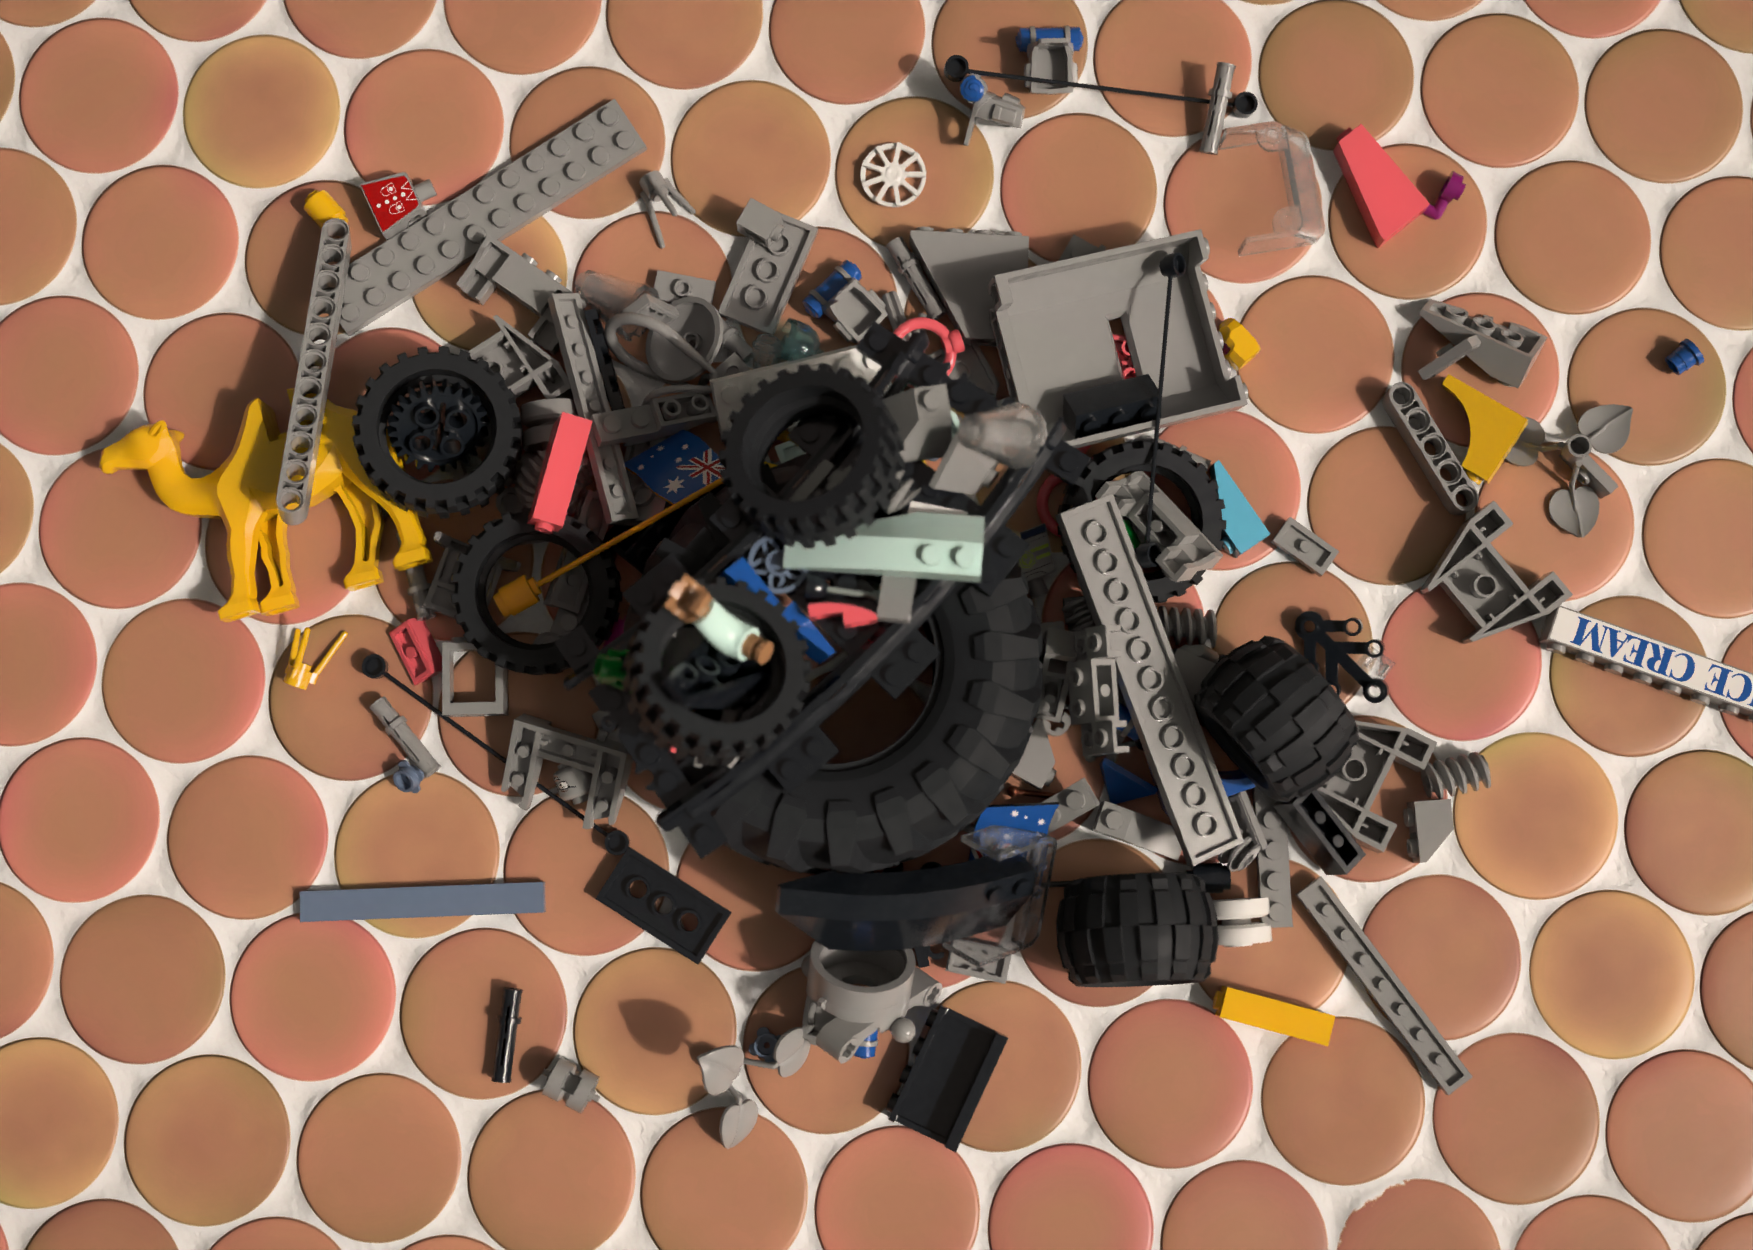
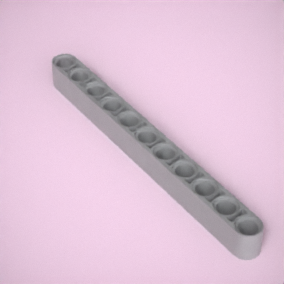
[276,218,352,525]

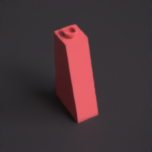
[1333,124,1430,249]
[528,412,593,534]

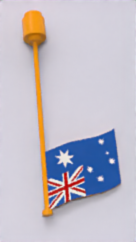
[493,430,725,617]

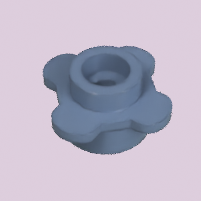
[393,760,425,793]
[749,1027,782,1063]

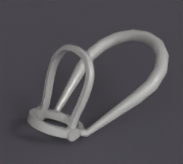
[604,312,718,423]

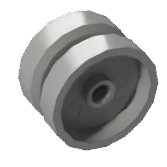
[520,398,586,453]

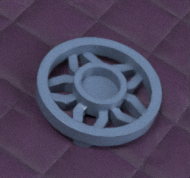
[748,536,809,594]

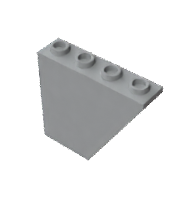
[909,227,1029,347]

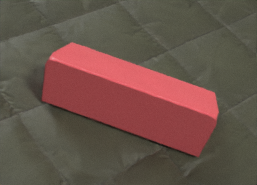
[389,617,442,685]

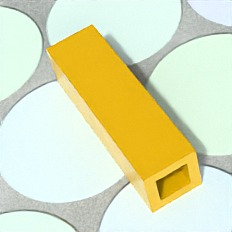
[1212,985,1335,1046]

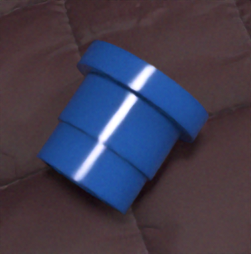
[1665,338,1704,375]

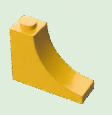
[1442,374,1528,485]

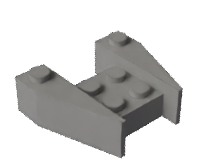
[449,315,574,460]
[1420,501,1573,644]
[1317,720,1438,853]

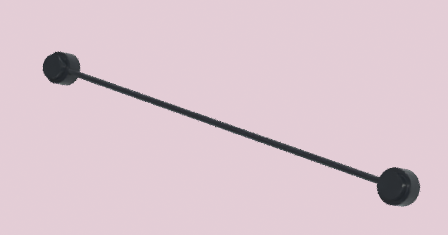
[944,55,1258,118]
[1134,252,1186,568]
[362,654,630,855]

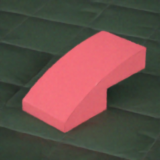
[807,603,877,629]

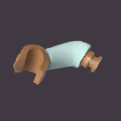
[664,574,774,665]

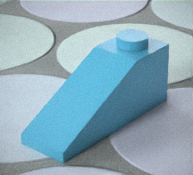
[1209,460,1270,558]

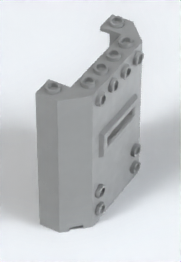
[988,229,1248,448]

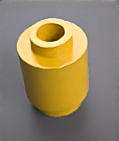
[304,190,348,229]

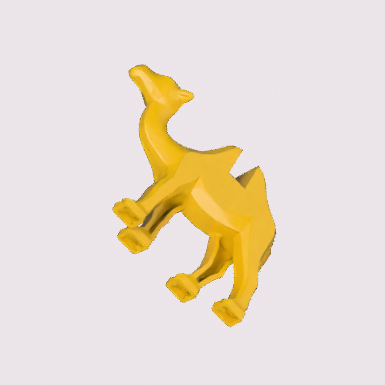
[99,388,433,622]

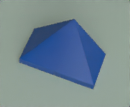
[1099,757,1158,804]

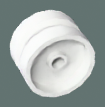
[1212,897,1272,947]

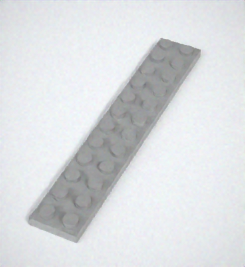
[323,99,647,337]
[1055,493,1244,866]

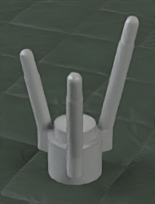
[639,170,696,248]

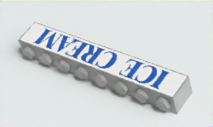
[1538,606,1753,723]

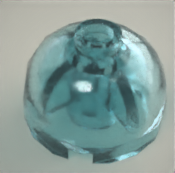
[772,318,824,365]

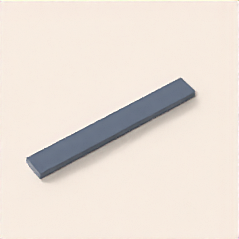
[300,882,546,922]

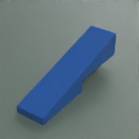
[719,557,836,665]

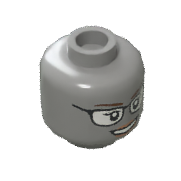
[553,764,593,805]

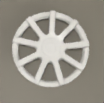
[860,142,926,207]

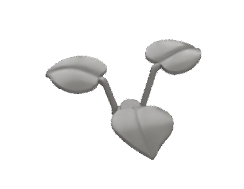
[1505,404,1633,538]
[697,1027,811,1149]

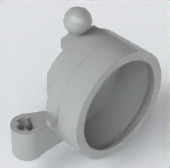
[801,940,942,1063]

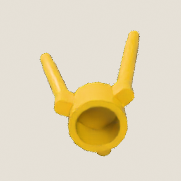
[283,627,348,690]

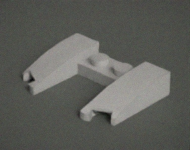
[501,714,633,829]

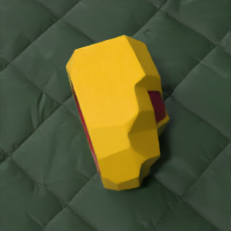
[1219,318,1261,371]

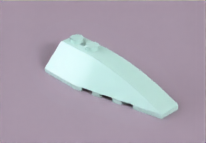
[783,512,985,583]

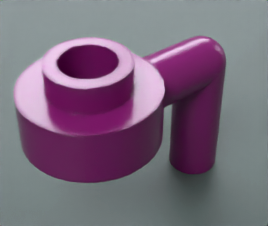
[1422,171,1466,220]

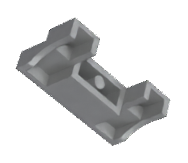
[456,234,587,355]
[1095,471,1224,582]
[1067,625,1129,756]

